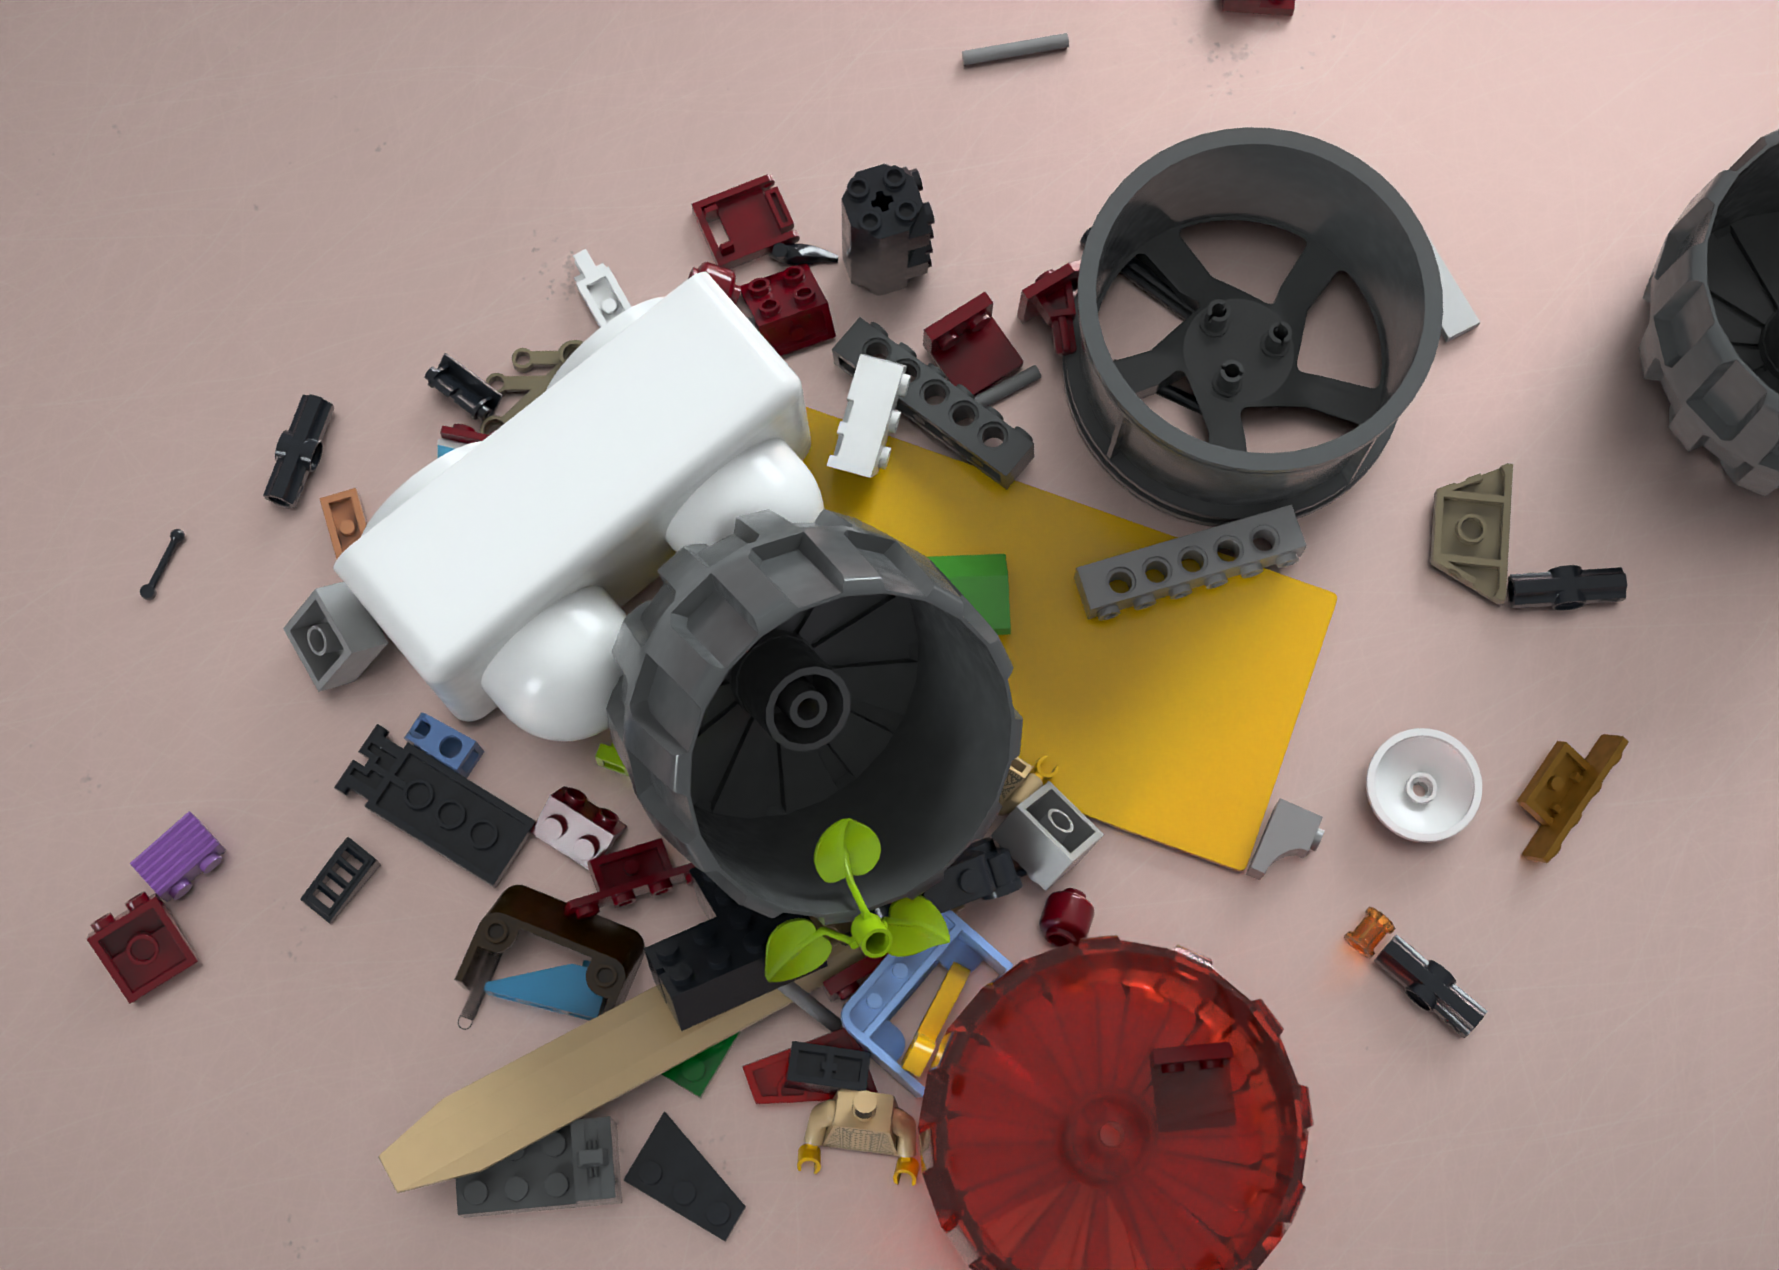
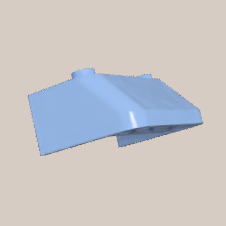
[841,910,1026,1098]

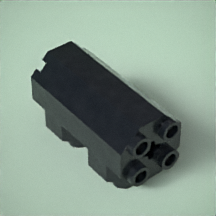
[841,164,935,296]

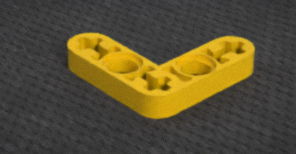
[901,961,971,1077]

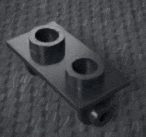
[424,353,503,421]

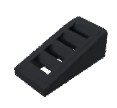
[300,837,381,924]

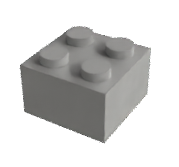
[283,582,388,692]
[991,781,1104,891]

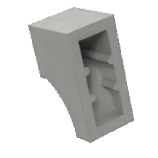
[1246,798,1325,880]

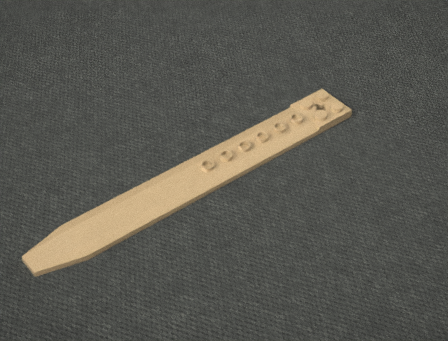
[378,905,965,1194]

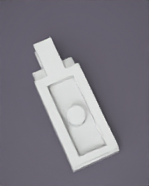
[573,249,631,328]

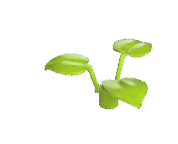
[765,818,950,982]

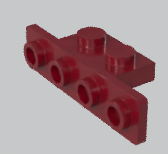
[563,838,695,920]

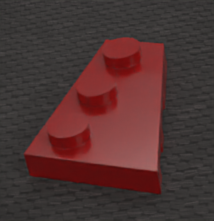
[742,1027,878,1104]

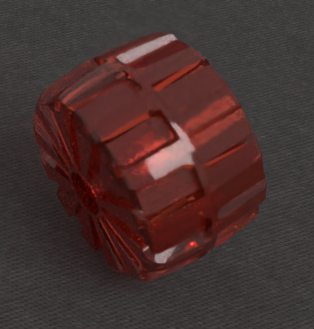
[918,935,1314,1270]

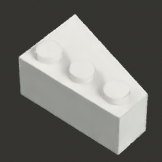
[827,354,911,478]

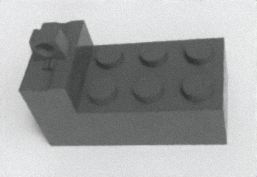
[456,1116,622,1218]

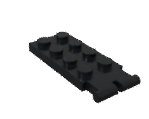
[334,724,536,888]

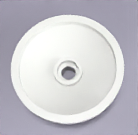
[1366,728,1482,843]

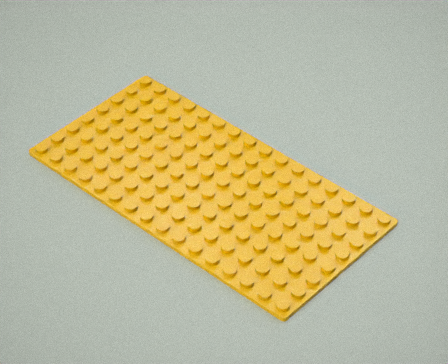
[803,406,1337,872]

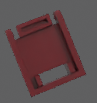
[691,174,800,269]

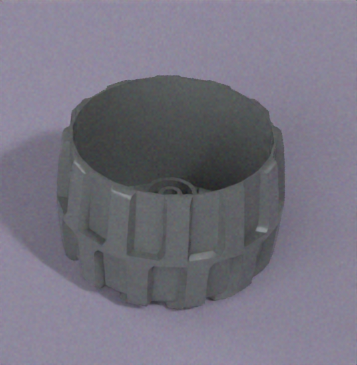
[1638,129,1779,496]
[606,509,1023,925]

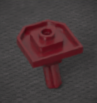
[1017,260,1081,356]

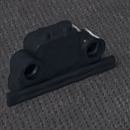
[840,837,1027,946]

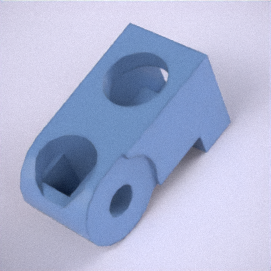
[404,713,484,778]

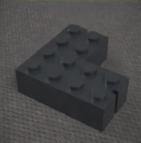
[643,867,828,1031]

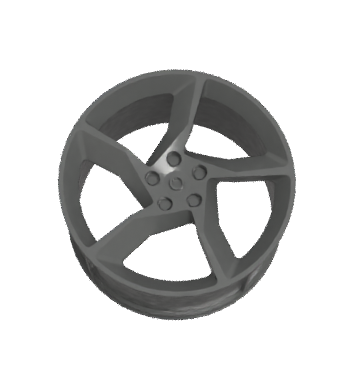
[1062,127,1443,527]

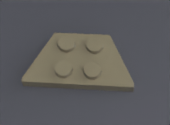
[1430,463,1513,605]

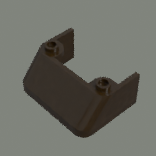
[454,885,645,1014]

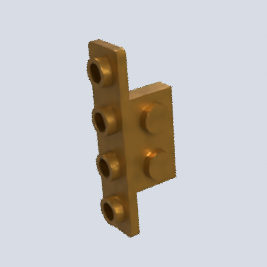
[1517,734,1629,863]

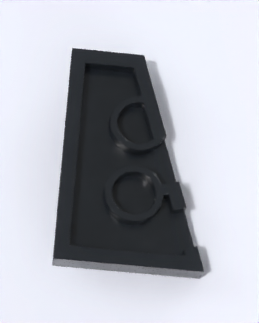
[623,1111,746,1242]

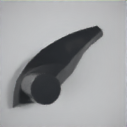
[769,243,838,265]

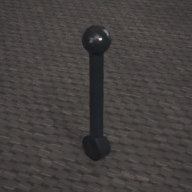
[140,529,185,600]

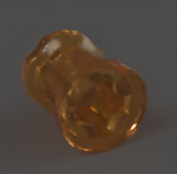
[1344,906,1396,959]

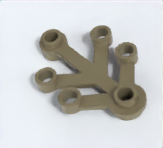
[480,340,583,435]

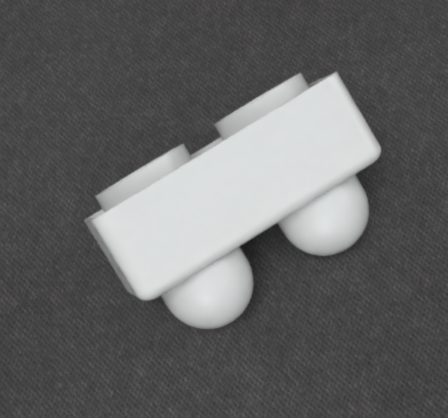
[333,272,824,741]

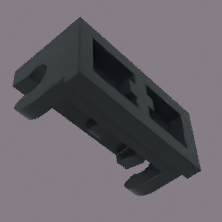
[784,1041,871,1095]

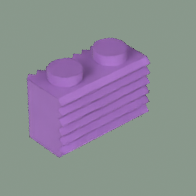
[130,811,226,902]

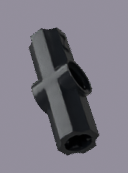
[263,394,334,508]
[1507,565,1627,610]
[1374,934,1488,1038]

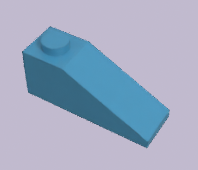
[483,960,607,1021]

